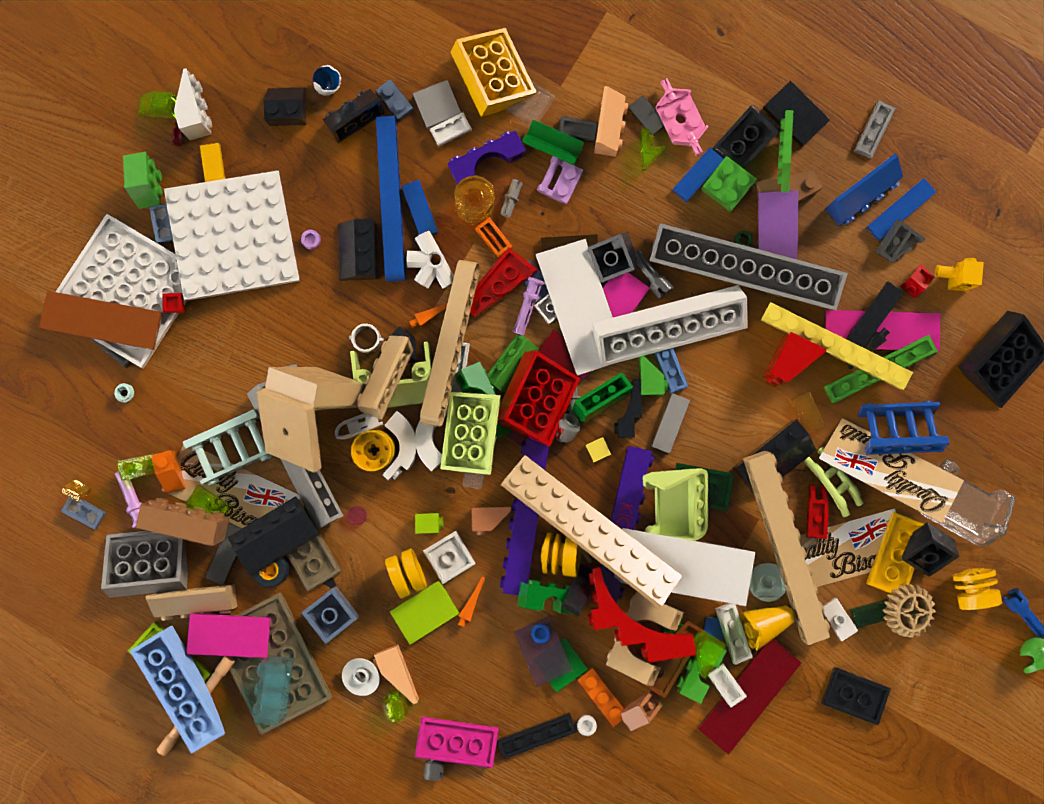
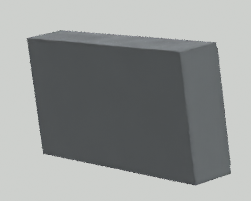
[628,95,664,137]
[559,116,598,143]

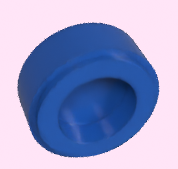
[531,624,551,644]

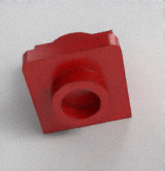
[901,264,935,298]

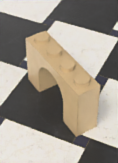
[606,592,684,686]

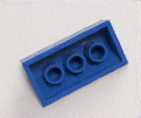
[825,153,903,226]

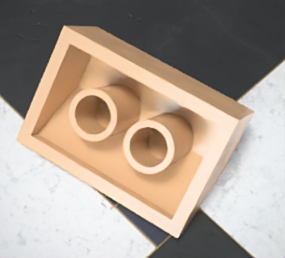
[594,86,628,157]

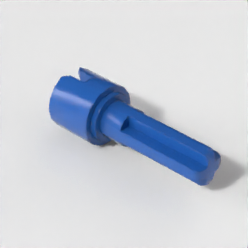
[1002,588,1044,638]

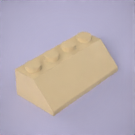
[357,336,413,420]
[146,584,237,620]

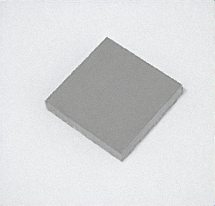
[413,80,461,129]

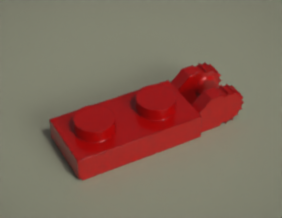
[806,484,829,539]

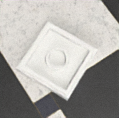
[423,531,476,584]

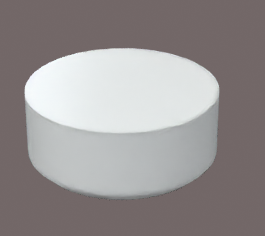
[577,715,597,736]

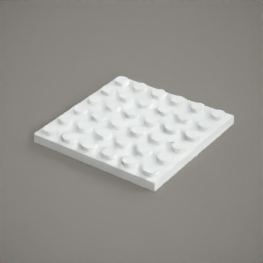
[164,171,300,301]
[56,214,187,369]

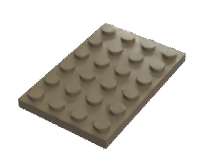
[223,592,332,735]

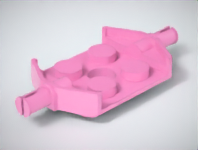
[655,78,708,156]

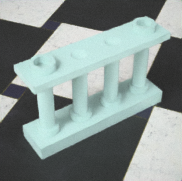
[183,409,272,486]

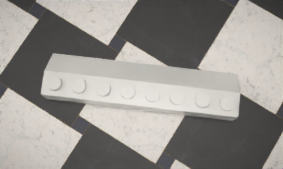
[592,285,748,366]

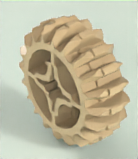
[883,584,936,638]

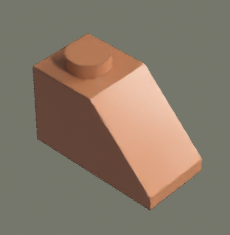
[472,507,511,535]
[621,690,663,731]

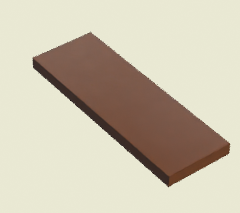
[38,291,163,350]

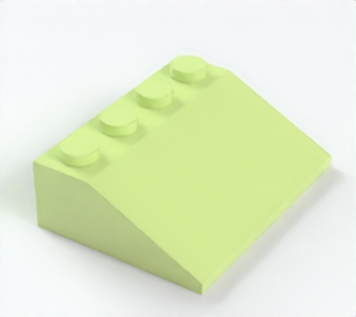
[440,392,500,475]

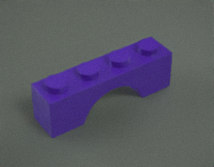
[447,130,526,188]

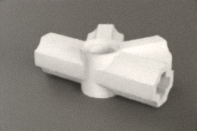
[407,231,454,289]

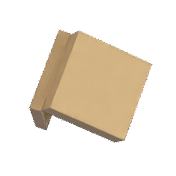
[257,367,364,472]

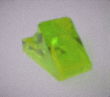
[640,128,665,171]
[117,454,155,481]

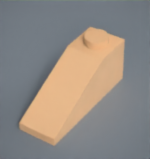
[373,644,419,704]

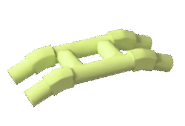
[804,447,863,517]

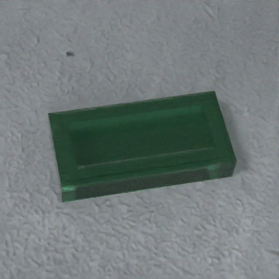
[849,599,889,628]

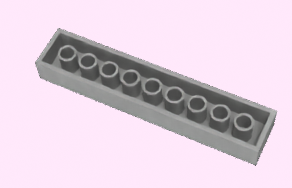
[648,223,848,311]

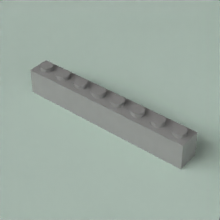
[247,382,343,530]

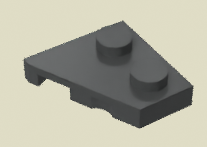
[875,219,926,263]

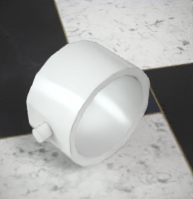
[349,323,384,354]

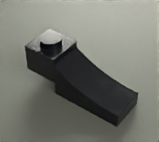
[614,379,642,439]

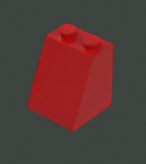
[763,332,826,387]

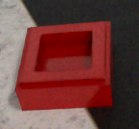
[162,293,184,314]

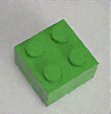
[123,152,163,209]
[701,156,757,213]

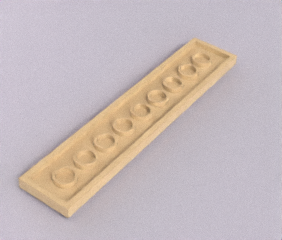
[501,455,682,608]

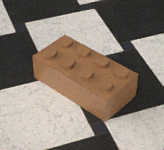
[136,498,229,546]

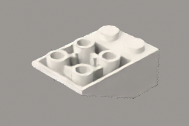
[174,69,213,141]

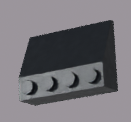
[958,311,1044,408]

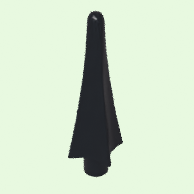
[848,328,890,370]

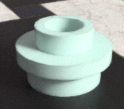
[114,383,134,403]

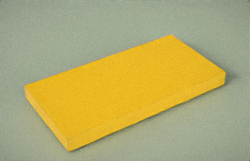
[866,512,924,595]

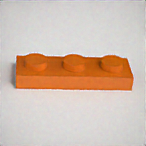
[577,667,624,727]

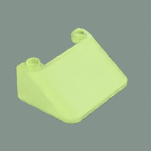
[643,468,708,541]

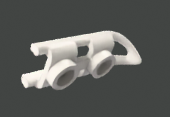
[335,413,384,439]

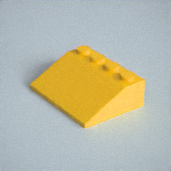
[451,28,536,117]

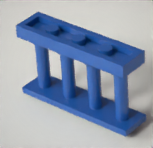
[858,401,949,455]

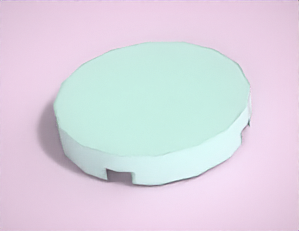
[749,563,786,602]

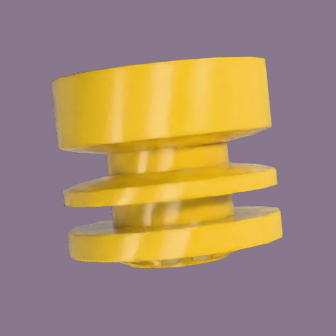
[351,430,396,471]
[541,532,582,577]
[953,568,1002,610]

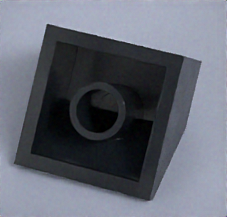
[264,87,306,126]
[901,522,960,577]

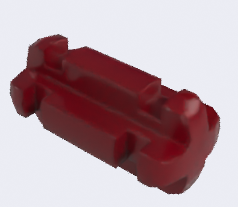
[171,122,184,146]

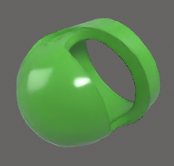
[1020,637,1044,674]

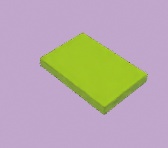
[390,580,460,645]

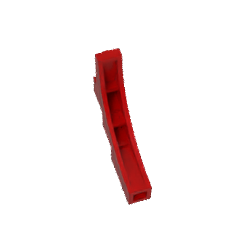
[588,567,696,663]

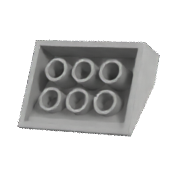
[101,531,188,598]

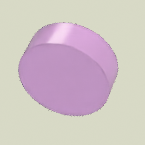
[301,230,321,250]

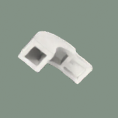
[415,406,448,472]
[383,411,417,480]

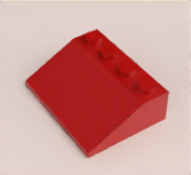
[497,350,581,447]

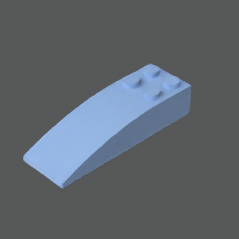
[130,625,225,753]

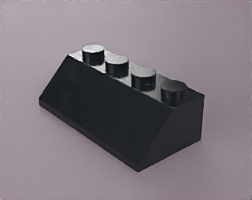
[733,419,816,495]
[227,496,319,576]

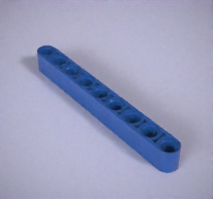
[376,116,406,282]

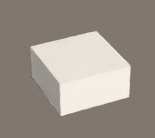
[534,294,557,325]

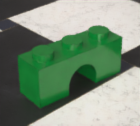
[517,580,575,615]

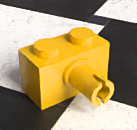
[935,258,984,292]

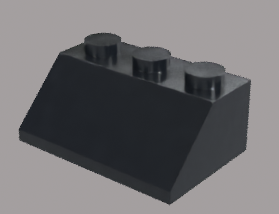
[323,89,385,143]
[338,218,378,281]

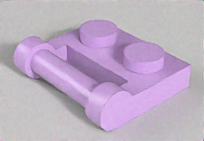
[537,156,583,205]

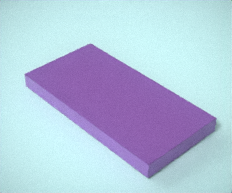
[758,190,798,259]

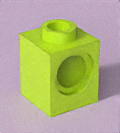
[415,513,444,534]

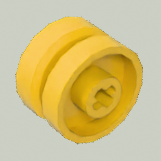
[385,548,427,598]

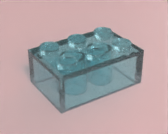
[252,655,294,725]

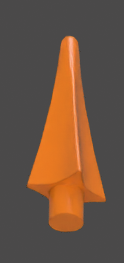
[409,303,447,328]
[458,577,485,628]

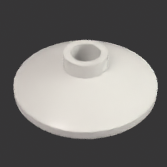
[342,658,380,696]

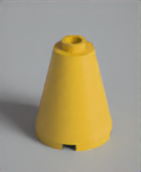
[739,605,795,650]

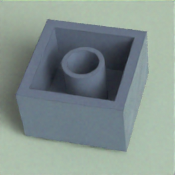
[302,586,360,644]

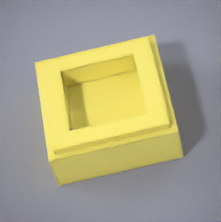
[585,437,611,463]

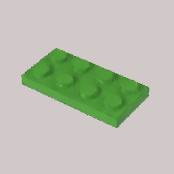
[778,110,793,192]

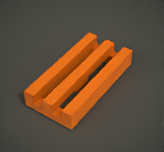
[475,217,513,259]

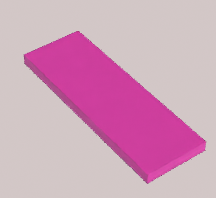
[571,273,650,380]
[824,310,940,352]

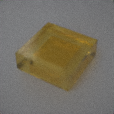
[61,479,91,502]

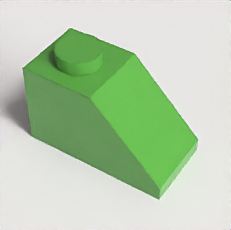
[639,356,668,396]

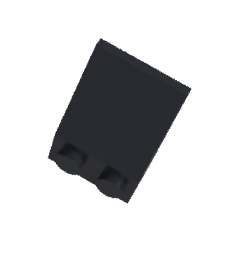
[712,105,781,169]

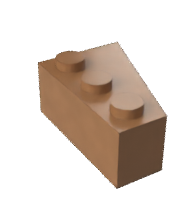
[750,171,823,203]

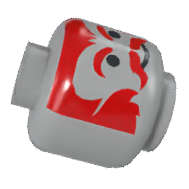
[555,414,580,443]

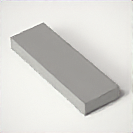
[853,100,896,159]
[651,393,690,454]

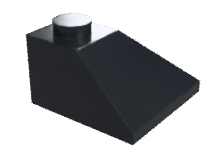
[587,231,636,283]

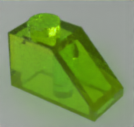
[138,91,177,119]
[694,630,726,679]

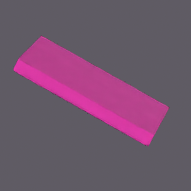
[187,613,271,658]
[414,716,499,768]

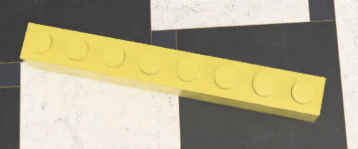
[761,302,913,390]

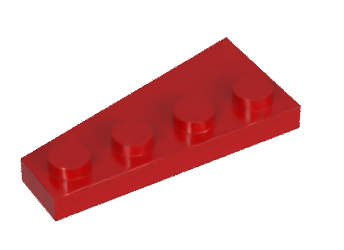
[470,247,538,318]

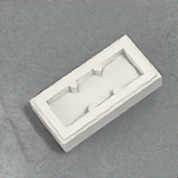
[430,112,472,147]
[822,597,858,641]
[707,663,747,708]

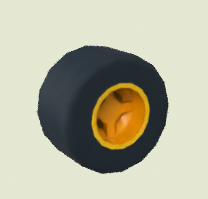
[253,556,290,588]

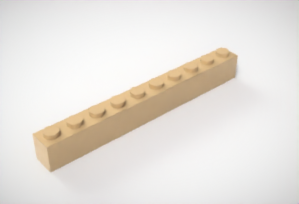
[743,451,830,645]

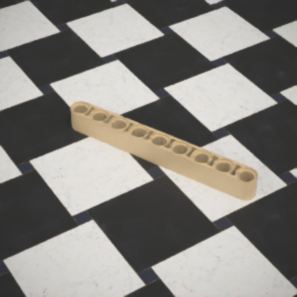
[420,260,480,427]

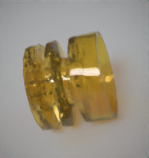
[454,176,495,224]

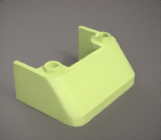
[350,342,432,408]

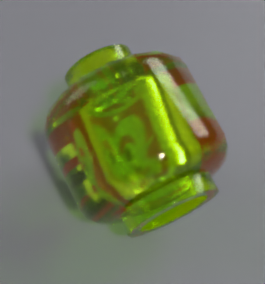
[382,690,409,722]

